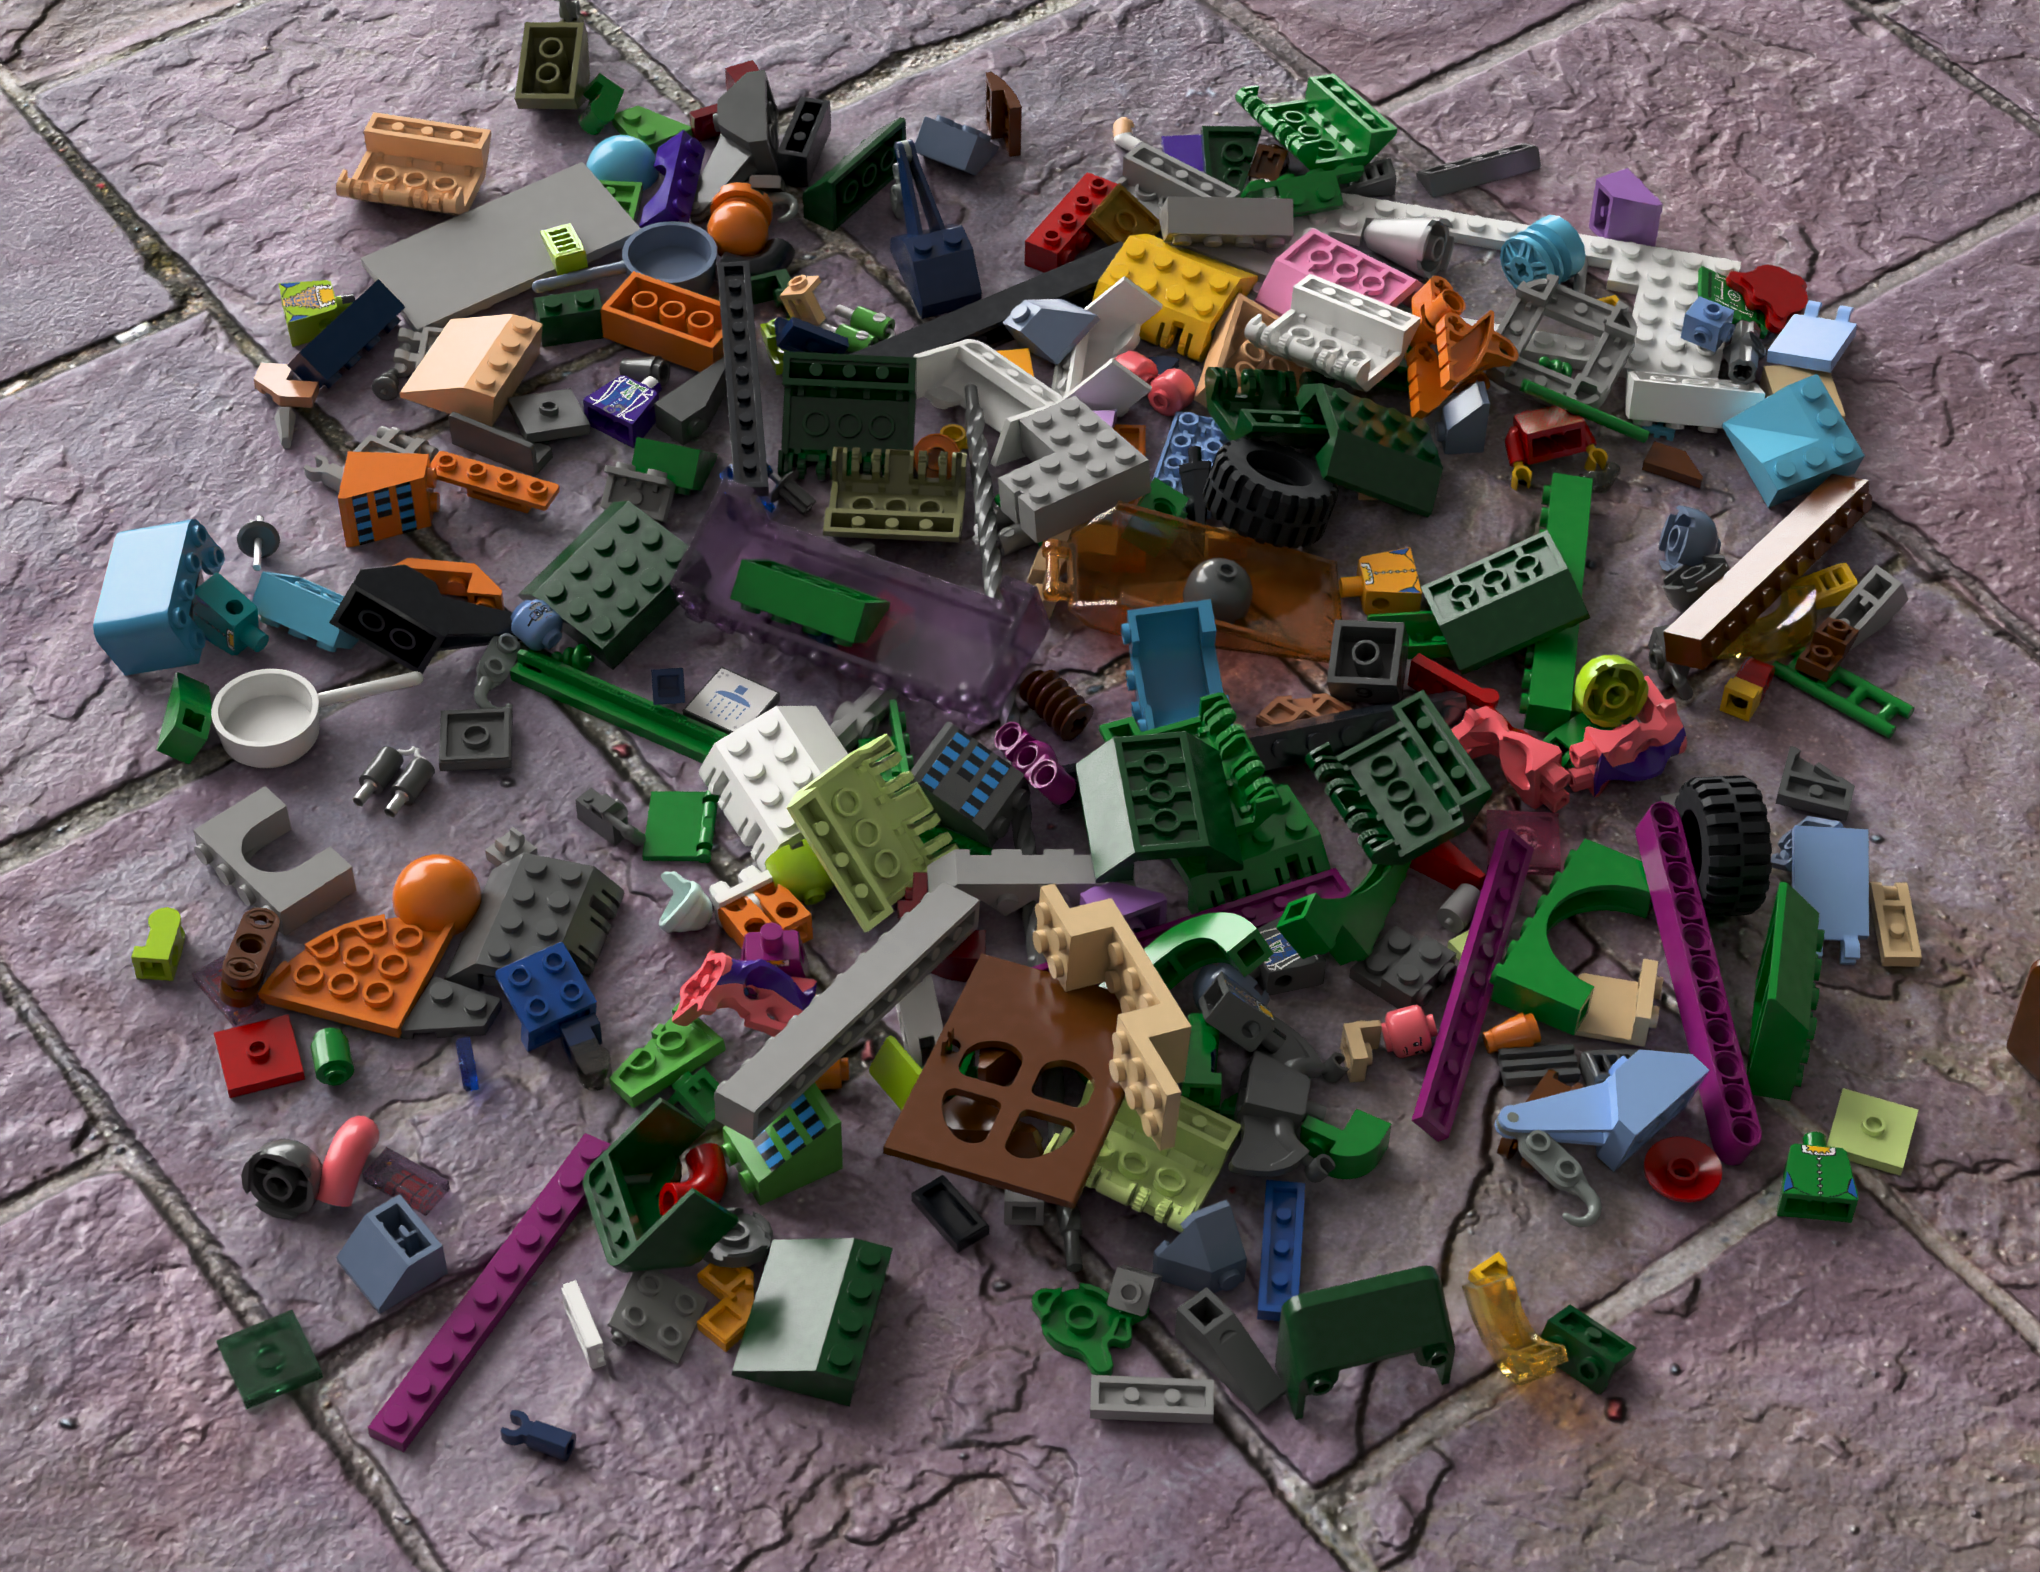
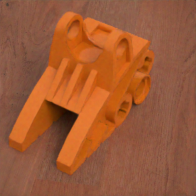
[1406,275,1519,420]

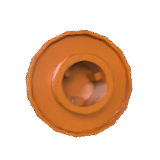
[914,433,960,479]

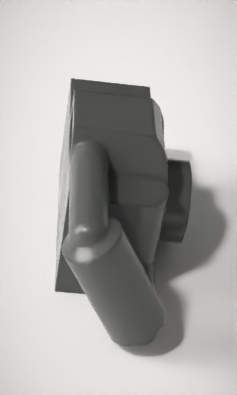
[1648,625,1694,700]
[575,788,646,846]

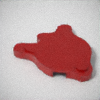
[1726,265,1808,334]

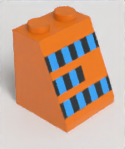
[338,451,440,547]

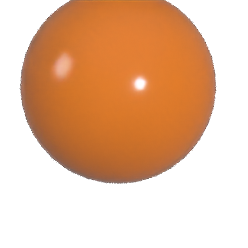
[392,854,482,935]

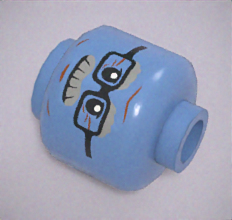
[511,599,563,651]

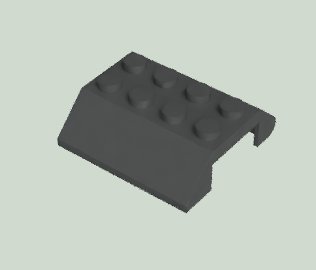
[444,853,625,991]

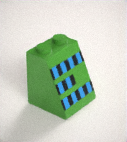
[720,1082,843,1206]

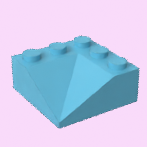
[1722,374,1865,508]

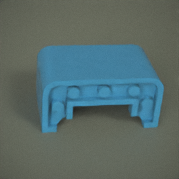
[93,519,225,676]

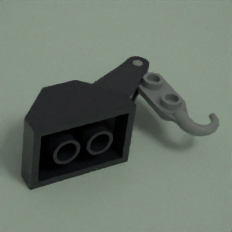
[329,564,521,709]

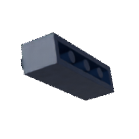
[287,279,405,389]

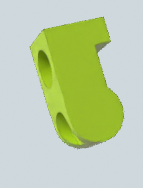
[131,907,185,981]

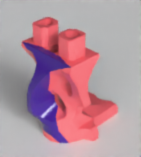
[1566,676,1687,797]
[672,950,817,1037]

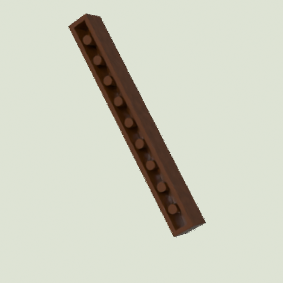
[1664,473,1872,670]

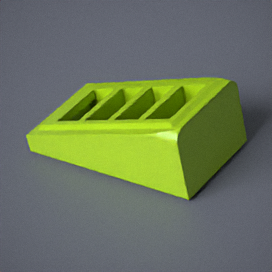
[540,223,588,275]

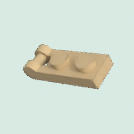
[1869,882,1922,967]

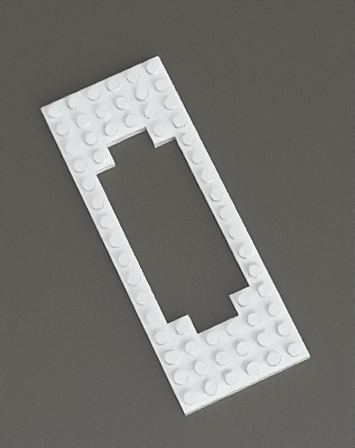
[1232,178,1741,379]

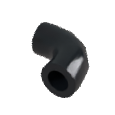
[715,238,795,282]

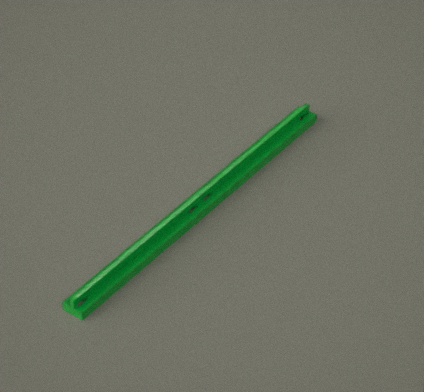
[510,649,992,855]

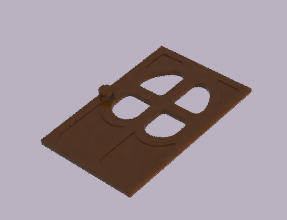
[883,953,1125,1209]

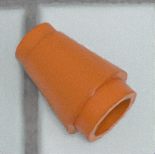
[1482,1012,1541,1054]

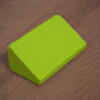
[869,1035,922,1111]

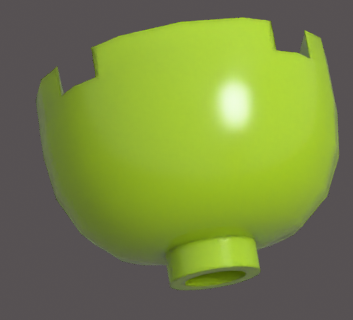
[1574,655,1649,727]
[765,839,834,905]

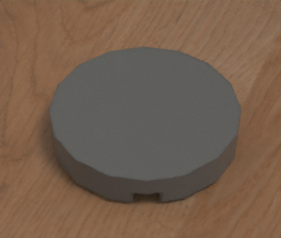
[703,1207,773,1268]

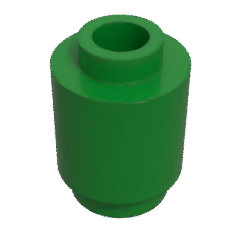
[310,1027,354,1086]

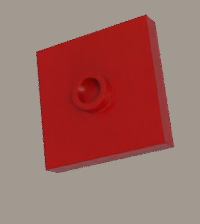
[214,1014,305,1098]

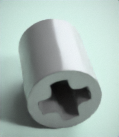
[1437,883,1481,933]

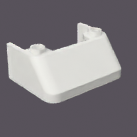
[1051,276,1163,417]
[913,339,1064,467]

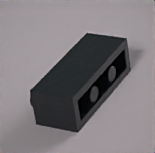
[777,97,831,186]

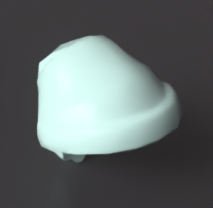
[659,871,713,933]

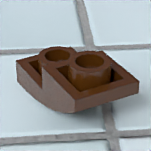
[1795,617,1860,682]

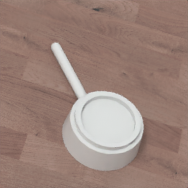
[211,669,423,768]

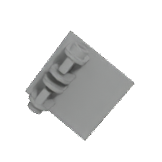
[607,1270,708,1365]

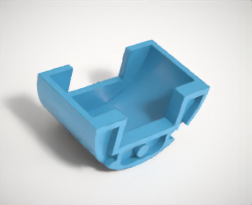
[1121,599,1233,732]

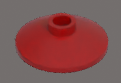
[1644,1136,1722,1202]

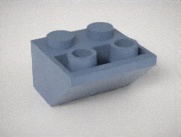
[915,115,999,176]
[336,1194,448,1314]

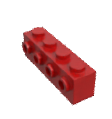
[1024,172,1117,273]

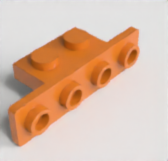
[430,451,560,514]

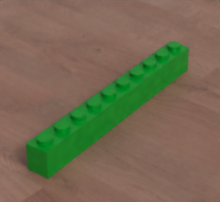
[1519,472,1593,733]

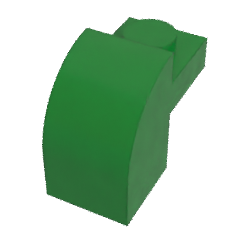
[1300,1109,1392,1179]

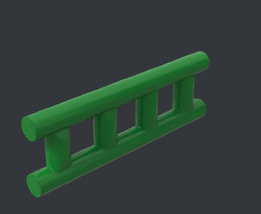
[1519,378,1650,443]
[1772,641,1915,739]

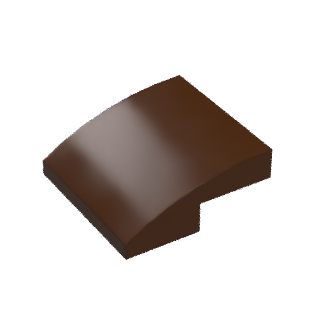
[985,72,1022,157]

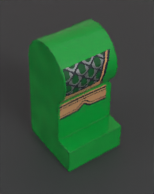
[578,73,624,135]

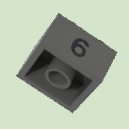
[1327,620,1409,703]

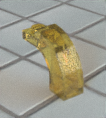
[1717,584,1818,662]
[1462,1273,1568,1386]

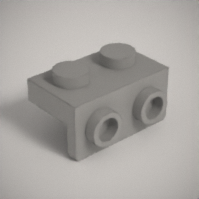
[600,462,676,523]

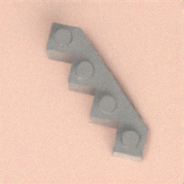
[927,849,1136,916]

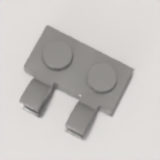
[394,326,444,377]

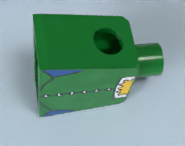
[1776,1132,1858,1223]

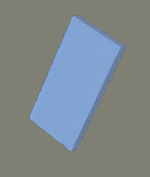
[1152,411,1229,519]

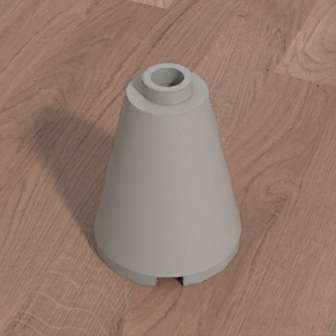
[1364,217,1454,279]

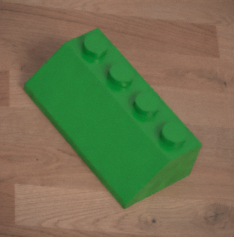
[730,559,891,647]

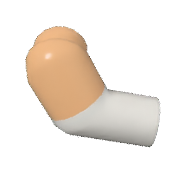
[1113,117,1142,152]

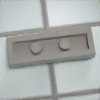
[1090,1375,1214,1424]

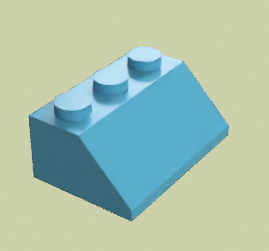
[252,572,359,652]

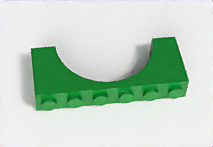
[1490,838,1653,1036]

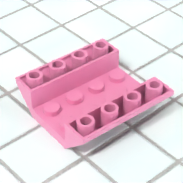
[1255,228,1425,317]

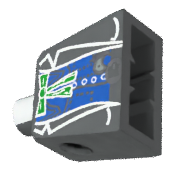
[1248,916,1326,995]

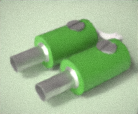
[818,304,895,353]

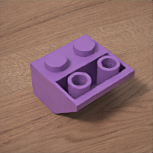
[1589,168,1662,247]

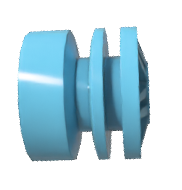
[1500,215,1586,289]

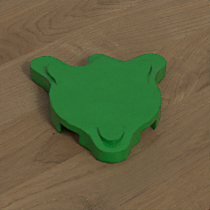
[1032,1283,1150,1376]

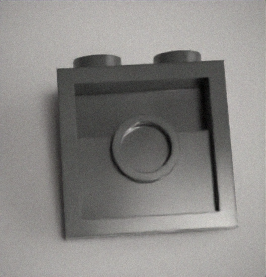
[1349,925,1457,1009]

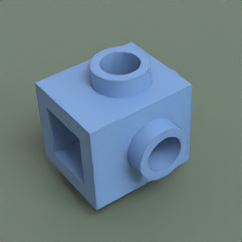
[1681,296,1735,352]

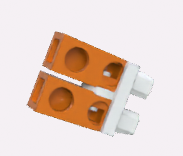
[709,865,813,949]

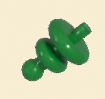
[1539,356,1573,378]
[550,644,594,672]

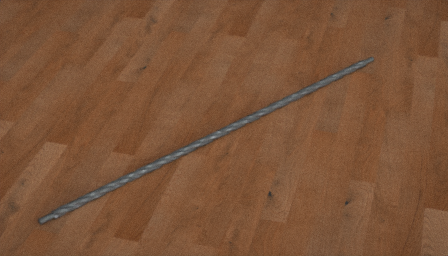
[964,384,1083,1272]

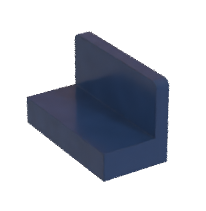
[774,316,849,354]

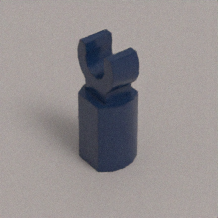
[500,1410,576,1461]

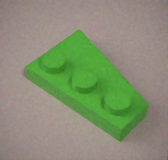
[609,1002,726,1108]

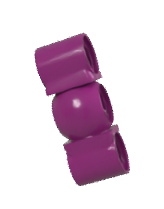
[994,722,1076,805]

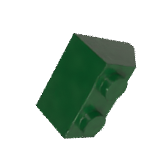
[532,288,603,348]

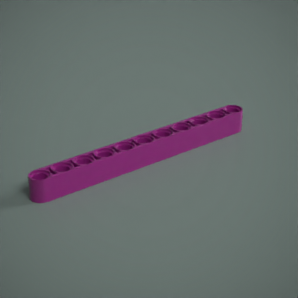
[1635,801,1762,1166]

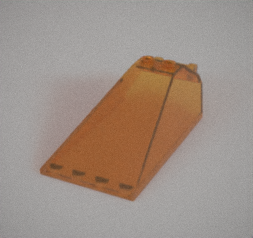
[1042,500,1342,663]

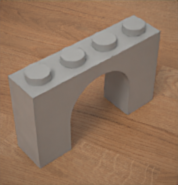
[193,786,357,936]

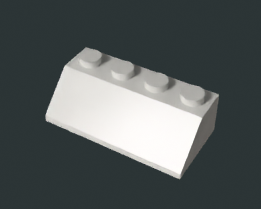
[1625,370,1765,433]

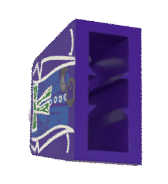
[583,375,662,448]

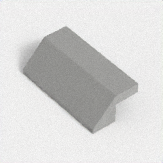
[1115,142,1241,219]

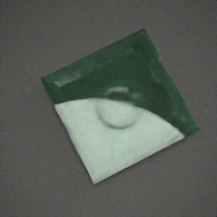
[216,1310,323,1410]

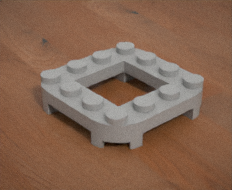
[1485,274,1638,415]

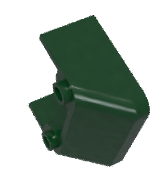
[583,1097,739,1273]
[1275,1265,1455,1420]

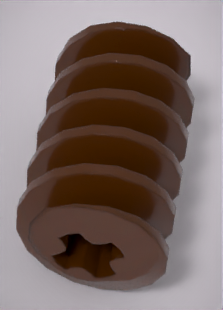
[1019,670,1094,741]

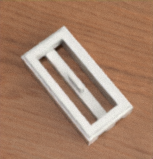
[562,1280,606,1370]

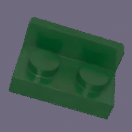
[1535,1305,1637,1394]

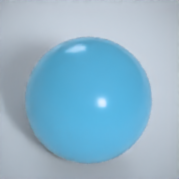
[586,135,659,191]

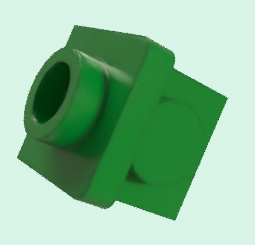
[667,1067,719,1127]

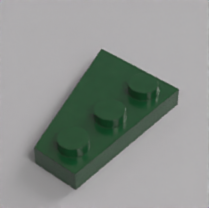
[1201,126,1263,198]

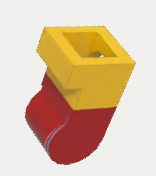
[1720,656,1775,722]

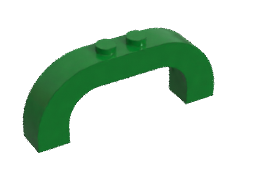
[1074,912,1274,1085]

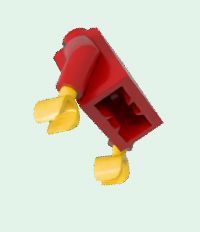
[1505,406,1608,491]

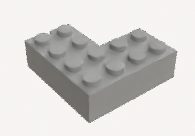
[998,396,1151,543]

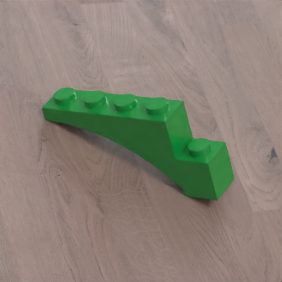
[1276,861,1412,966]

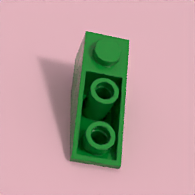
[156,672,212,765]

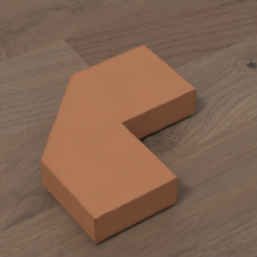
[254,363,319,408]
[1256,693,1353,727]

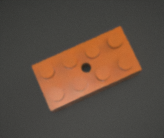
[601,271,724,372]

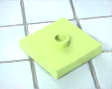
[1827,1088,1918,1176]

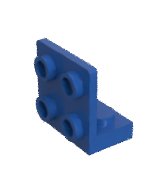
[495,942,597,1052]

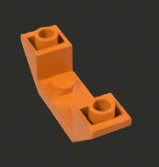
[393,558,505,611]

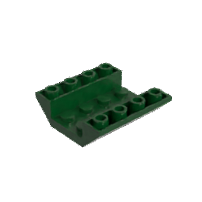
[1421,530,1590,675]
[1075,731,1244,883]

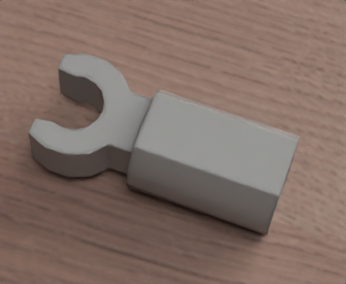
[304,455,344,492]

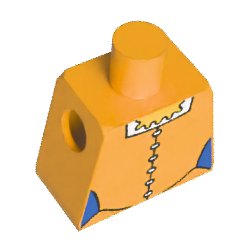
[1339,547,1422,615]

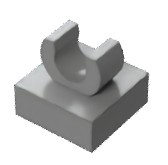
[485,827,538,867]

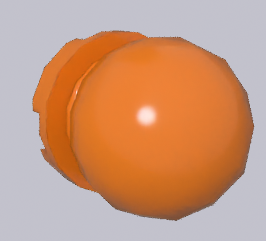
[707,182,773,258]

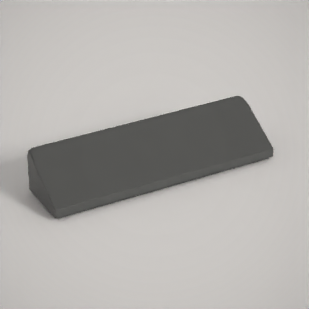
[1416,143,1541,197]

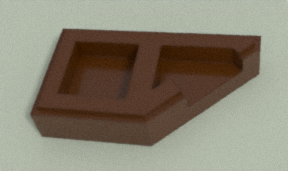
[1642,441,1703,488]

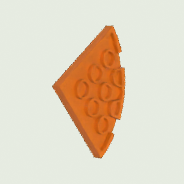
[258,914,456,1038]

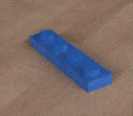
[1257,1180,1305,1321]

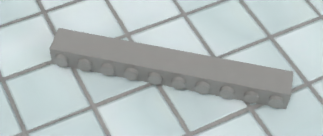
[714,882,980,1140]

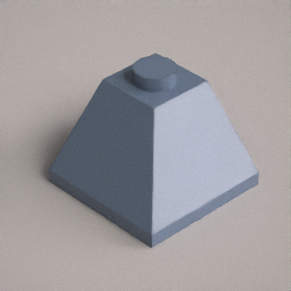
[1003,299,1100,365]

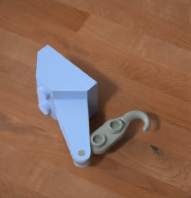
[1495,1049,1710,1227]

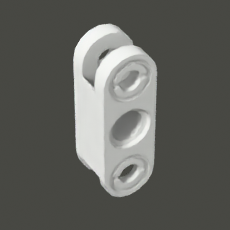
[896,974,943,1067]

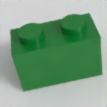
[631,437,718,495]

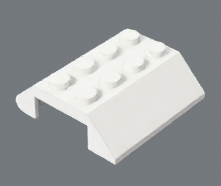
[1244,274,1421,392]
[699,706,848,872]

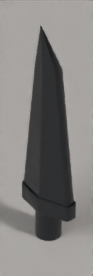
[1179,446,1212,556]

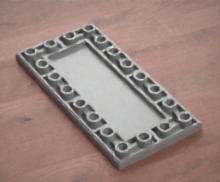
[361,162,641,332]

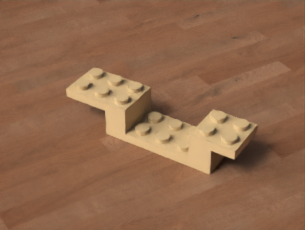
[1033,883,1192,1151]

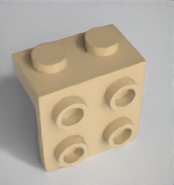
[1575,959,1663,1047]

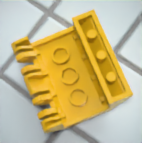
[1092,234,1258,363]

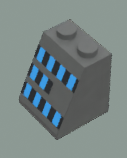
[909,721,1031,848]

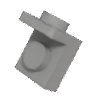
[1107,1264,1163,1316]

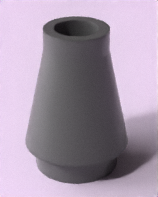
[619,356,670,386]

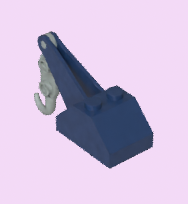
[890,139,982,319]

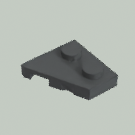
[1776,746,1855,821]
[401,976,502,1040]

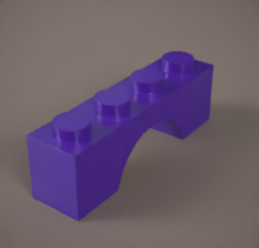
[639,130,705,228]

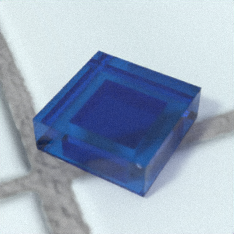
[455,1036,479,1092]

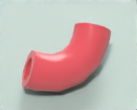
[316,1116,379,1207]

